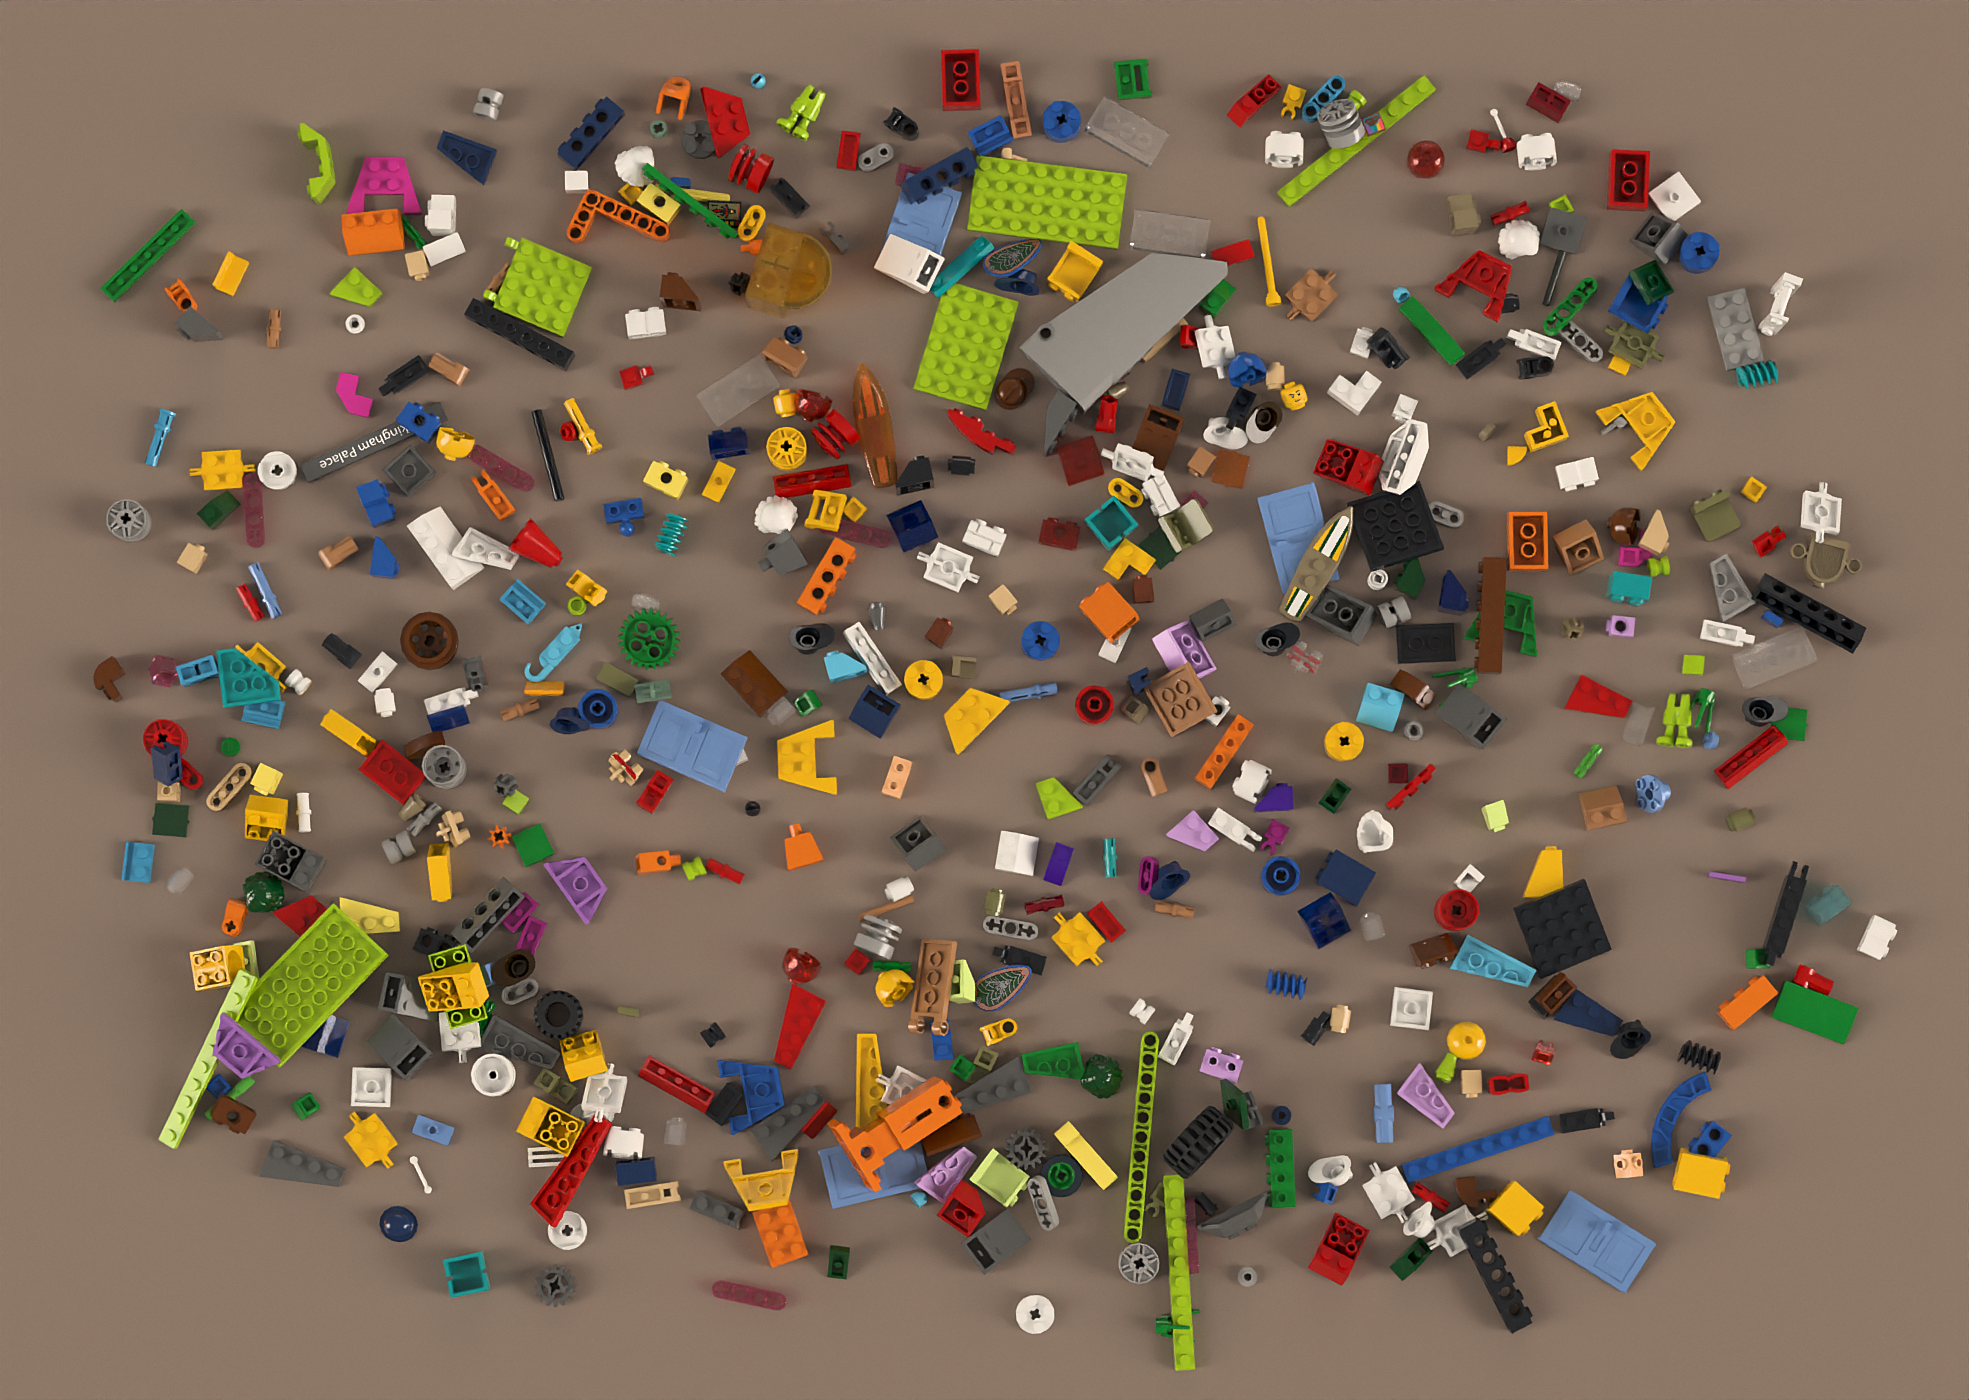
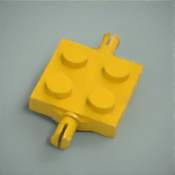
[190,450,256,491]
[235,642,287,693]
[1051,912,1105,967]
[344,1112,398,1169]

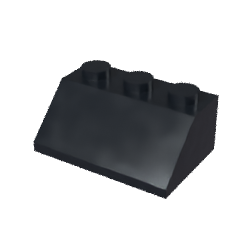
[895,455,934,496]

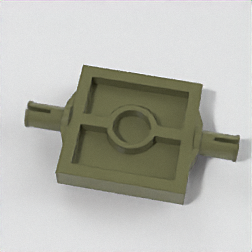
[1604,321,1665,369]

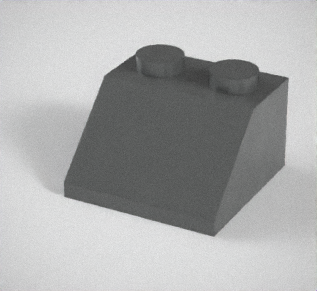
[1629,211,1688,264]
[175,306,224,342]
[890,815,946,872]

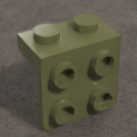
[1690,489,1741,542]
[1158,499,1214,553]

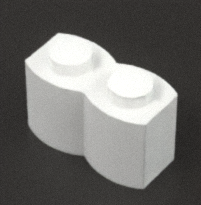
[625,307,666,339]
[1555,457,1599,492]
[1857,915,1897,960]

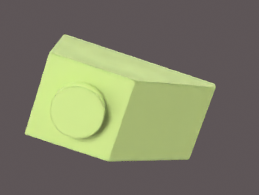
[1481,800,1509,832]
[949,959,975,1004]

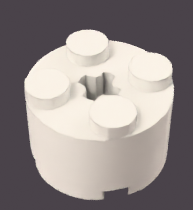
[1265,131,1304,168]
[1516,133,1557,171]
[1232,760,1272,804]
[603,1126,644,1159]

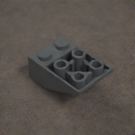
[1044,391,1078,457]
[1435,684,1507,750]
[255,830,327,893]
[378,972,440,1022]
[366,1013,435,1081]
[961,1208,1031,1275]

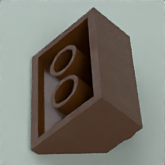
[660,272,701,312]
[721,650,788,718]
[922,1113,982,1157]

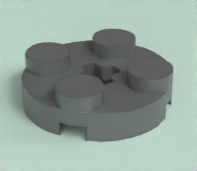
[681,120,715,159]

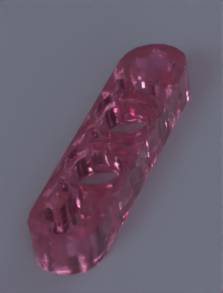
[468,445,534,492]
[243,473,265,548]
[819,520,891,548]
[1185,1197,1199,1274]
[712,1281,787,1310]

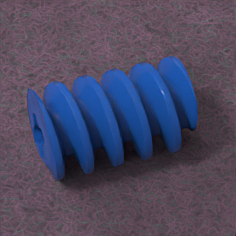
[1265,969,1307,1000]

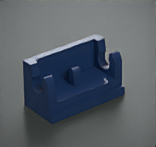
[1127,667,1151,697]
[151,742,183,787]
[615,1156,657,1186]

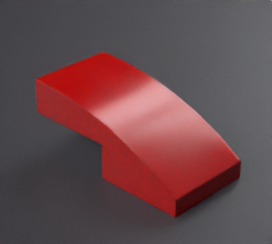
[1211,239,1255,267]
[636,770,674,814]

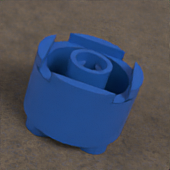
[1043,101,1081,143]
[1678,232,1720,274]
[1021,621,1060,661]
[578,689,618,729]
[1261,856,1300,896]

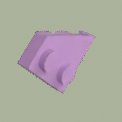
[1166,810,1219,852]

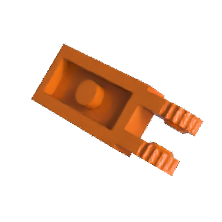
[471,469,516,522]

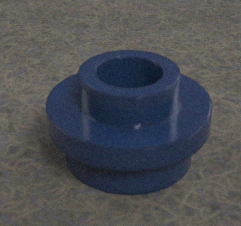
[784,325,803,344]
[1272,1106,1291,1125]

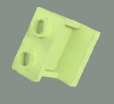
[970,1149,1030,1208]

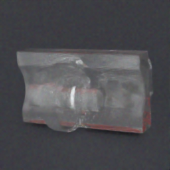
[1286,640,1323,674]

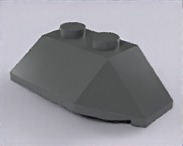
[1196,1191,1268,1240]

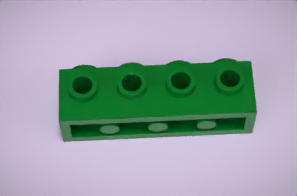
[1265,1129,1296,1208]

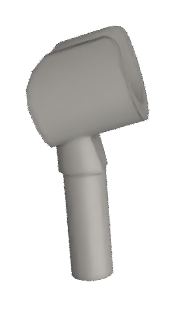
[1601,417,1627,435]

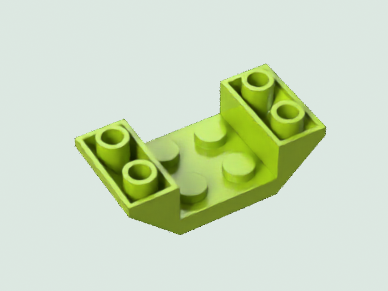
[297,123,336,205]
[428,944,488,1029]

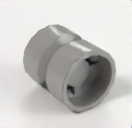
[473,88,504,121]
[1377,596,1411,629]
[381,830,417,864]

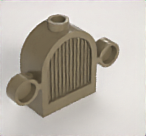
[1790,533,1862,589]

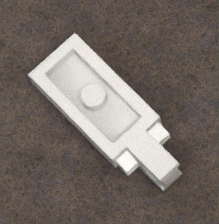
[1507,329,1561,361]
[1700,620,1755,647]
[424,687,479,719]
[1158,1012,1194,1066]

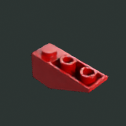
[1227,74,1282,128]

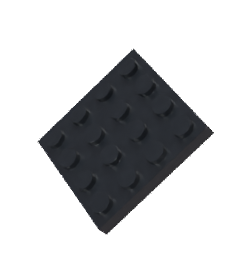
[1347,481,1444,572]
[1513,879,1612,979]

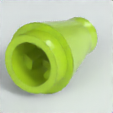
[1435,1053,1458,1083]

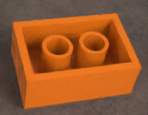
[1506,512,1548,572]
[752,1200,809,1268]

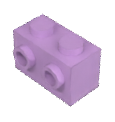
[1199,1047,1243,1083]

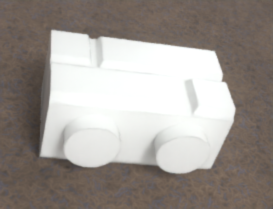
[1141,474,1181,519]
[962,519,1007,557]

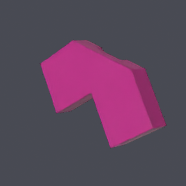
[336,372,373,418]
[1618,529,1653,568]

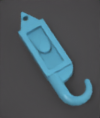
[524,623,582,682]

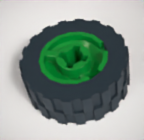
[1040,1155,1083,1197]

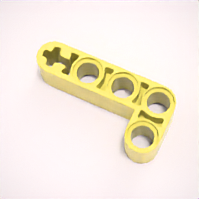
[1054,1121,1118,1190]

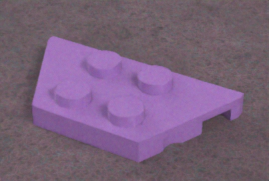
[544,857,608,925]
[212,1012,281,1079]

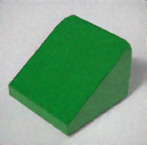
[793,690,822,718]
[1746,949,1771,969]
[291,1092,321,1121]

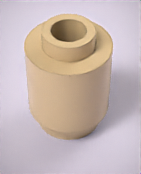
[1265,362,1285,391]
[1329,1004,1351,1033]

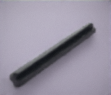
[532,409,565,502]

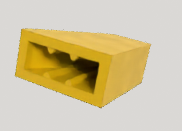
[320,709,379,758]
[427,842,453,902]
[1523,846,1563,898]

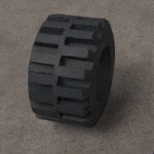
[533,990,584,1039]

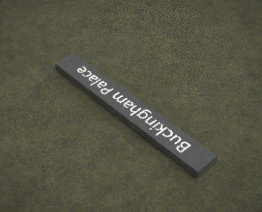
[301,402,448,483]

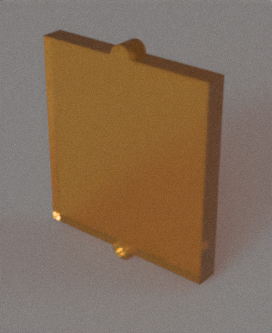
[1211,449,1250,489]

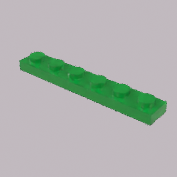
[642,163,738,240]
[100,209,196,303]

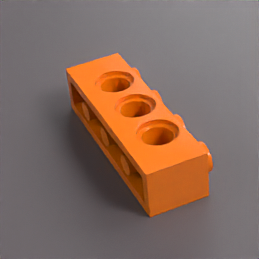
[797,537,857,616]
[1194,714,1254,790]

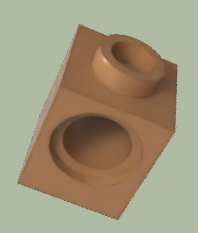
[1186,446,1216,478]

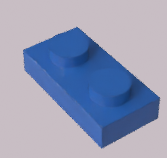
[930,1020,953,1061]

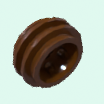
[400,612,459,670]

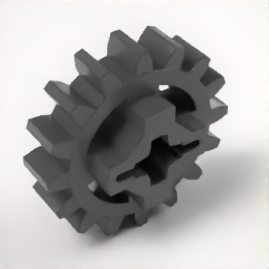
[1005,1128,1047,1170]
[534,1265,577,1307]

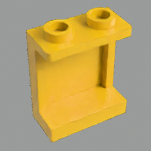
[1046,241,1103,302]
[1672,1147,1730,1199]

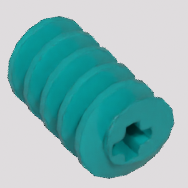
[1736,360,1779,390]
[654,514,690,557]

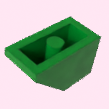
[1199,279,1236,319]

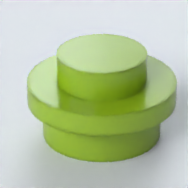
[568,596,587,616]

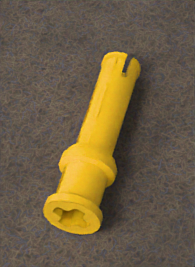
[563,398,602,455]

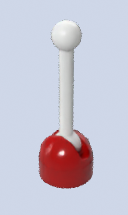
[1490,109,1517,153]

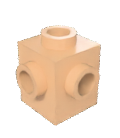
[1614,1149,1643,1178]

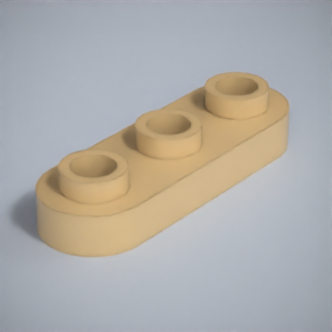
[206,763,252,811]

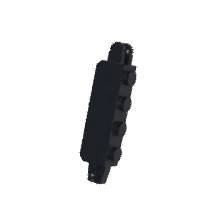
[1763,861,1809,966]

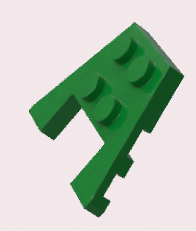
[1463,590,1537,657]

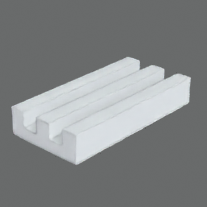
[528,1147,565,1167]

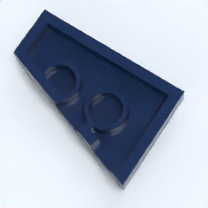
[437,130,497,186]
[1553,989,1623,1037]

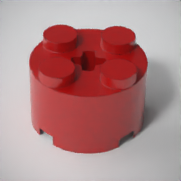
[1075,685,1114,726]

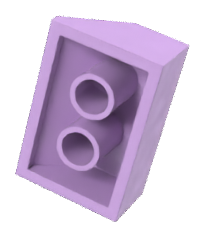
[1152,620,1217,679]

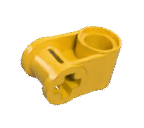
[979,1018,1018,1047]

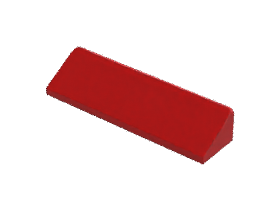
[773,464,851,498]
[1714,725,1788,789]
[638,1055,716,1113]

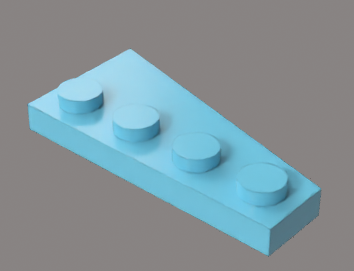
[1450,934,1537,987]

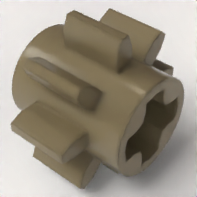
[1560,617,1584,641]

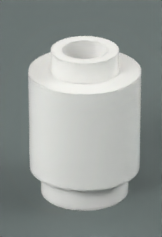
[374,688,396,717]
[884,877,914,902]

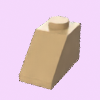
[1637,509,1669,556]

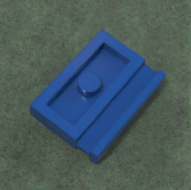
[967,115,1014,157]

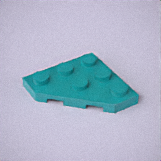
[216,648,281,708]

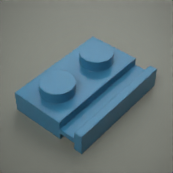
[499,579,547,625]
[241,701,286,730]
[121,842,155,883]

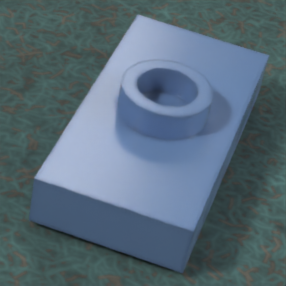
[412,1115,455,1146]

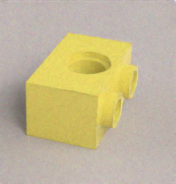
[637,183,682,226]
[643,460,688,500]
[250,763,283,796]

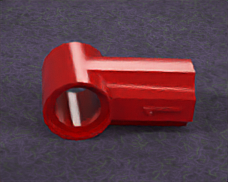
[1095,395,1118,434]
[1792,964,1834,996]

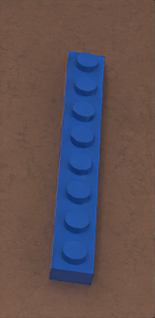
[1401,1116,1554,1183]

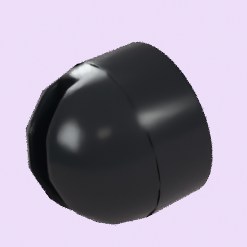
[745,801,761,817]

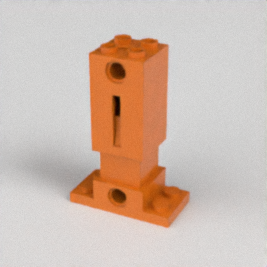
[827,1076,963,1193]

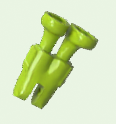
[776,84,826,141]
[1656,693,1692,748]

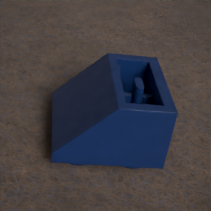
[848,685,901,739]

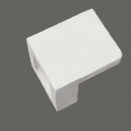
[565,171,589,194]
[1453,864,1485,892]

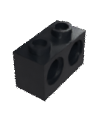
[412,927,459,956]

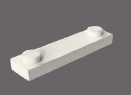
[842,622,902,695]

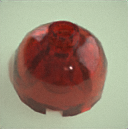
[1407,140,1445,179]
[794,389,833,423]
[782,948,822,984]

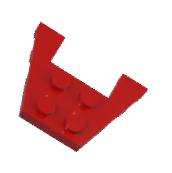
[1434,250,1512,323]

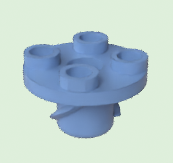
[1635,774,1671,813]

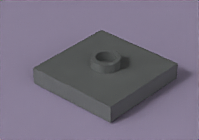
[1539,207,1587,254]
[382,444,436,498]

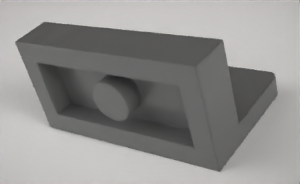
[1189,599,1236,642]

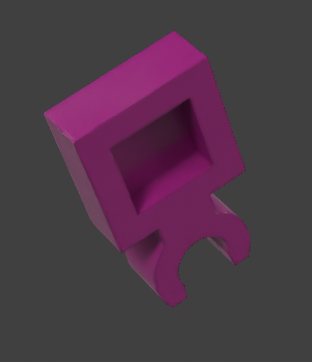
[1260,819,1289,855]

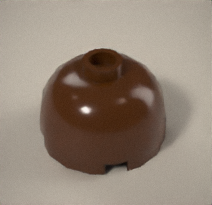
[1607,507,1641,546]

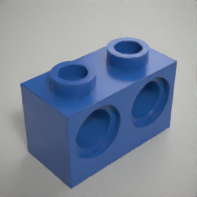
[1688,1121,1732,1157]

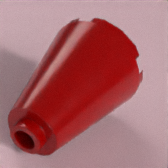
[508,518,563,568]

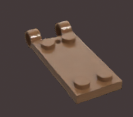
[908,939,957,1036]

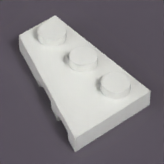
[452,527,520,570]

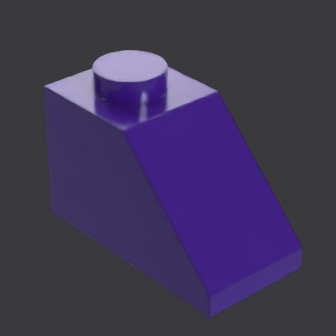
[1254,783,1294,813]
[1043,842,1074,886]

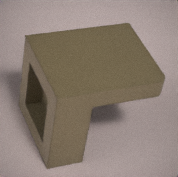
[952,656,976,679]

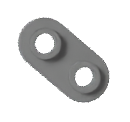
[858,143,894,173]
[1429,502,1464,528]
[501,978,539,1005]

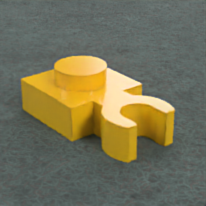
[1281,84,1307,121]

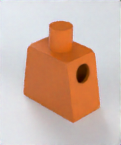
[784,823,824,871]
[635,850,681,876]

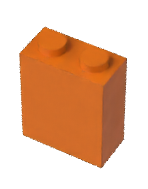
[1079,582,1140,644]

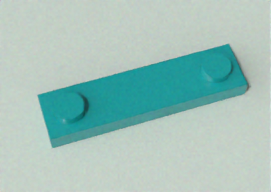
[929,236,994,298]

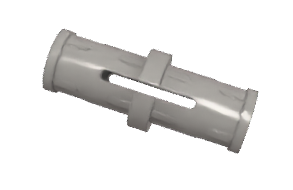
[406,802,442,837]

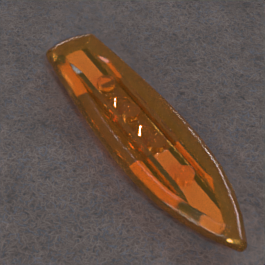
[852,363,898,488]

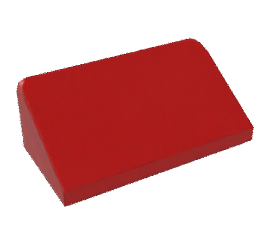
[801,1101,837,1139]

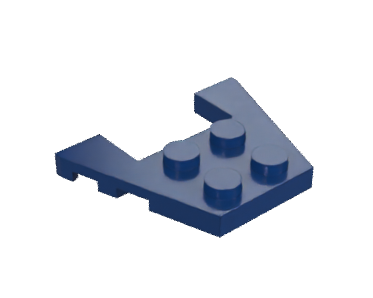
[717,1060,785,1135]

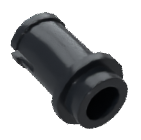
[1194,1192,1218,1217]

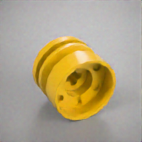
[766,427,808,471]

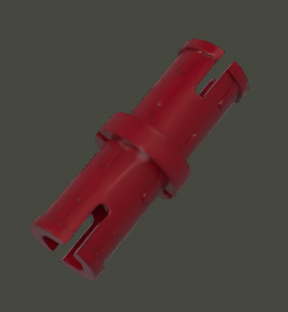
[1024,894,1065,915]

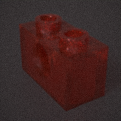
[1038,517,1081,551]

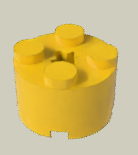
[904,660,943,701]
[1324,722,1364,762]

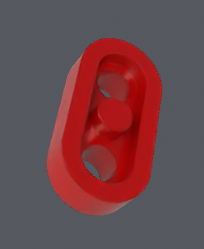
[179,758,204,790]

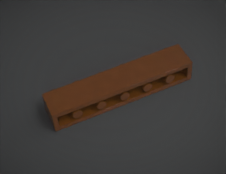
[1474,557,1507,675]

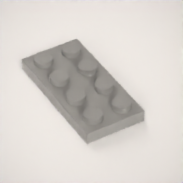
[1707,288,1764,371]

